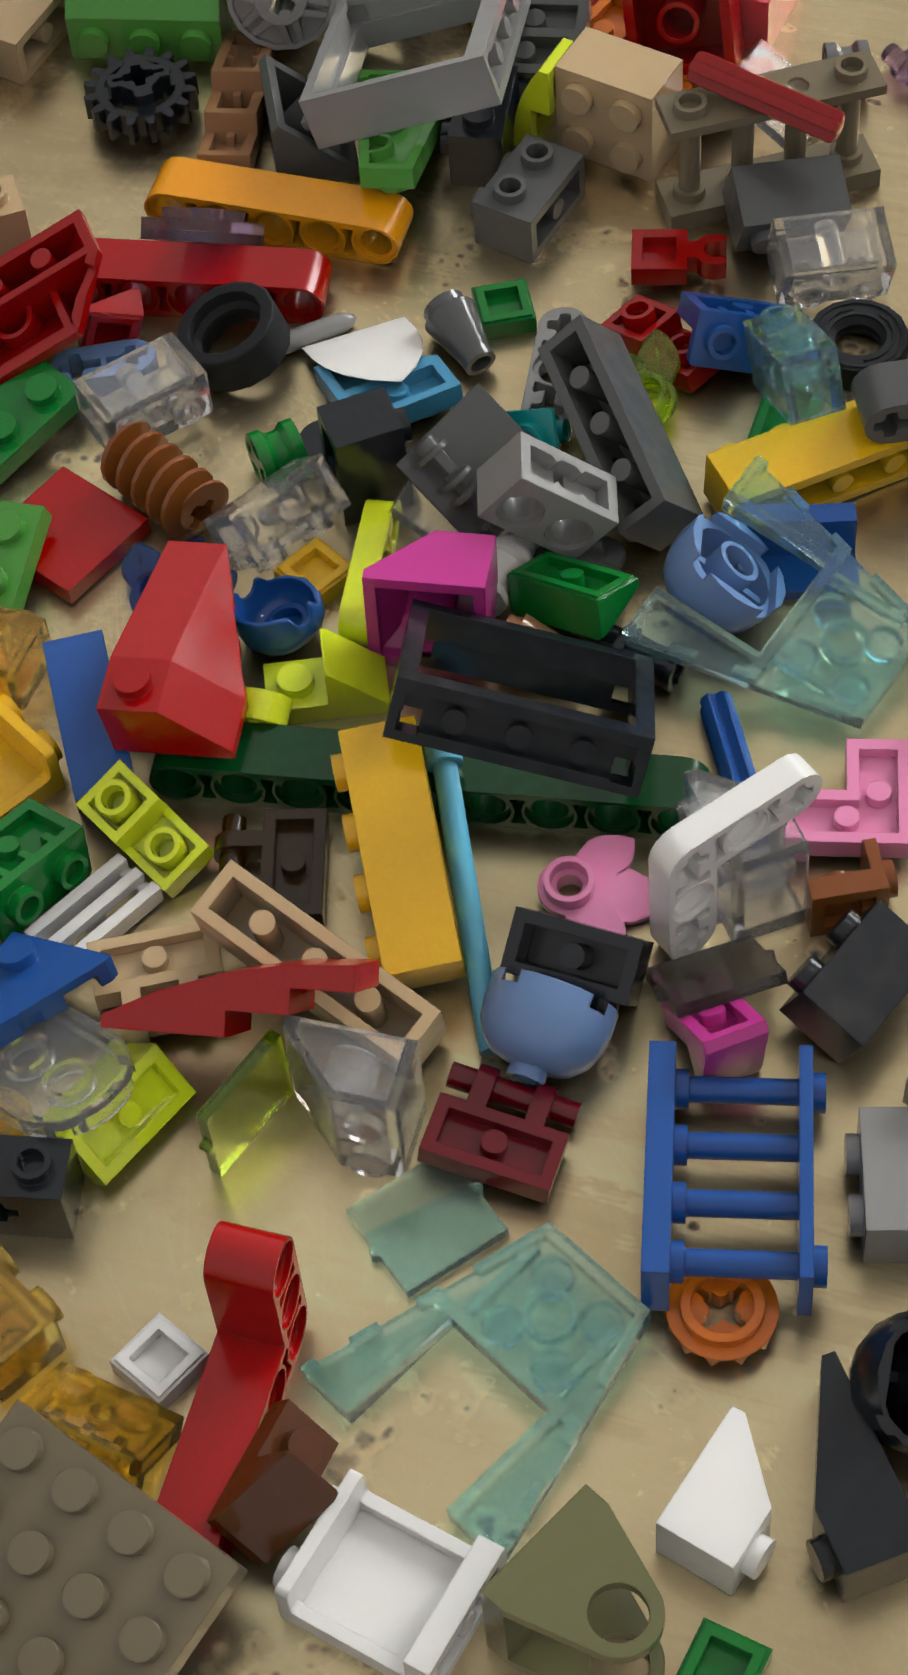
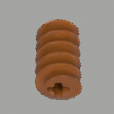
[100,421,229,540]

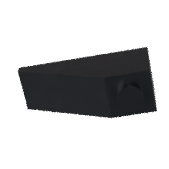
[806,1351,908,1603]

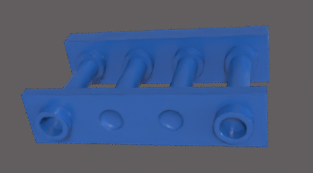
[641,1041,828,1316]

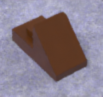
[206,1399,339,1566]

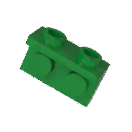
[0,798,92,942]

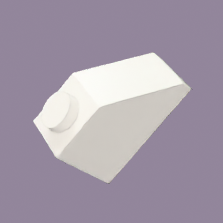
[656,1405,776,1596]

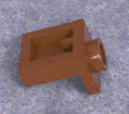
[805,838,898,937]

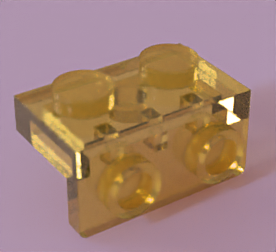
[20,1361,184,1490]

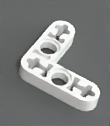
[648,753,823,961]

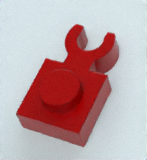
[631,229,727,285]

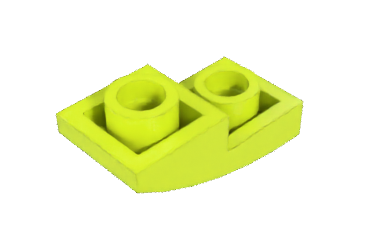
[75,759,215,899]

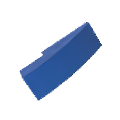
[42,630,134,813]

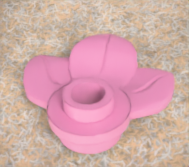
[537,835,650,935]

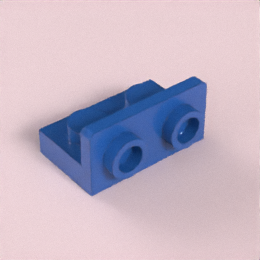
[677,291,808,378]

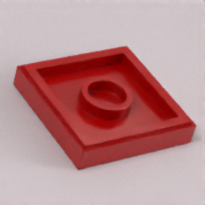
[23,466,151,605]

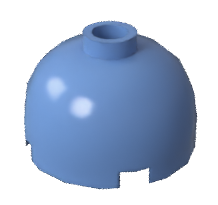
[663,512,786,636]
[480,967,619,1087]

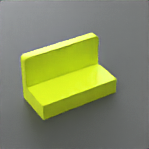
[34,1043,196,1186]

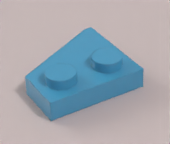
[314,355,463,423]

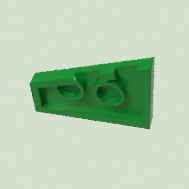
[0,361,89,485]

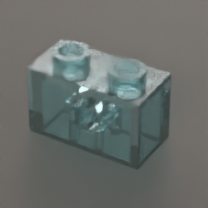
[743,304,846,426]

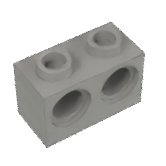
[477,431,619,559]

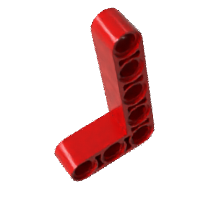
[157,1221,307,1556]

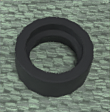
[177,281,290,392]

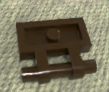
[214,808,329,926]

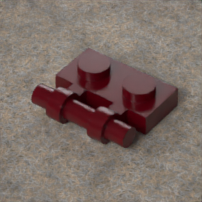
[417,1061,582,1204]

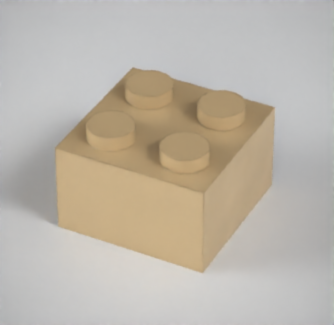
[555,27,683,182]

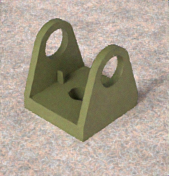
[480,1484,665,1675]

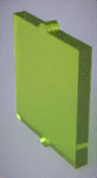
[195,1029,294,1177]

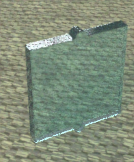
[346,1163,509,1298]

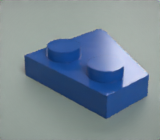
[0,932,118,1049]

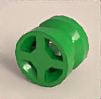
[245,418,310,488]

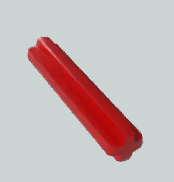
[687,51,846,143]

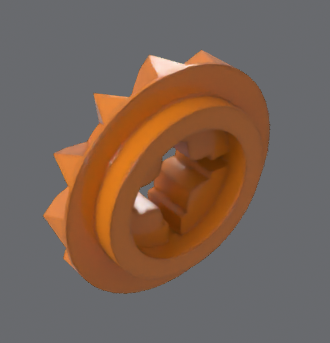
[666,1277,779,1366]

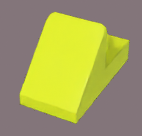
[263,628,390,725]

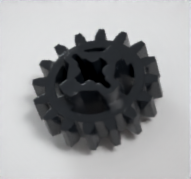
[84,47,199,144]

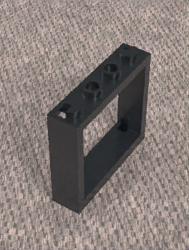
[382,599,655,799]

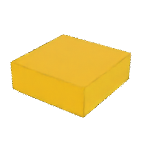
[273,537,350,607]

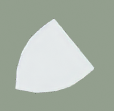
[302,317,423,382]

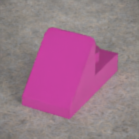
[659,978,769,1077]

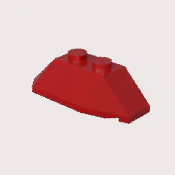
[0,209,103,385]

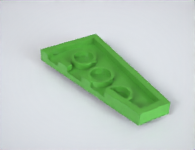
[358,69,448,194]

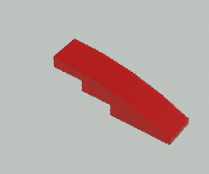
[100,958,379,1038]

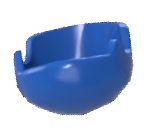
[234,575,325,657]

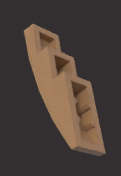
[196,31,277,168]

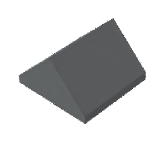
[259,54,359,182]

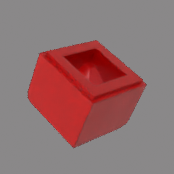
[78,289,144,347]

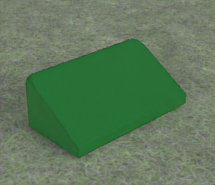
[507,551,639,640]

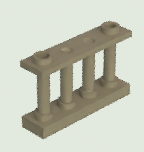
[655,49,887,229]

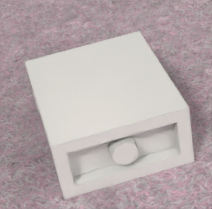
[272,1469,507,1675]

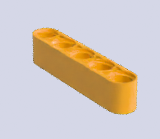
[144,157,414,264]

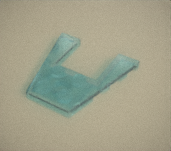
[620,454,908,729]
[300,1221,652,1562]

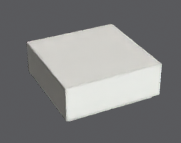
[110,1312,209,1414]

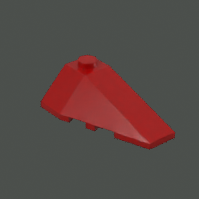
[96,541,248,759]

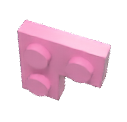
[781,738,908,858]

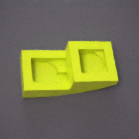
[514,38,573,145]

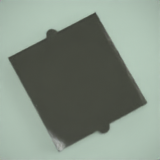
[645,935,788,1018]

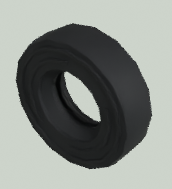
[806,299,908,390]

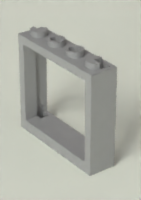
[298,0,532,150]

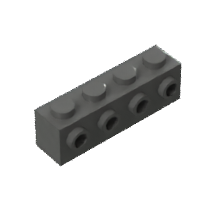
[537,314,705,551]

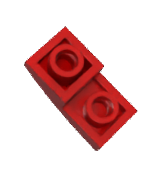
[601,294,720,394]

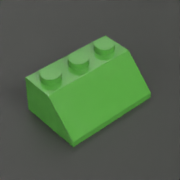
[65,0,233,62]

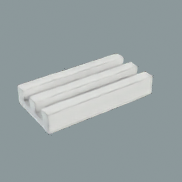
[23,852,164,949]

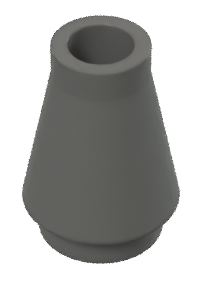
[423,290,496,376]

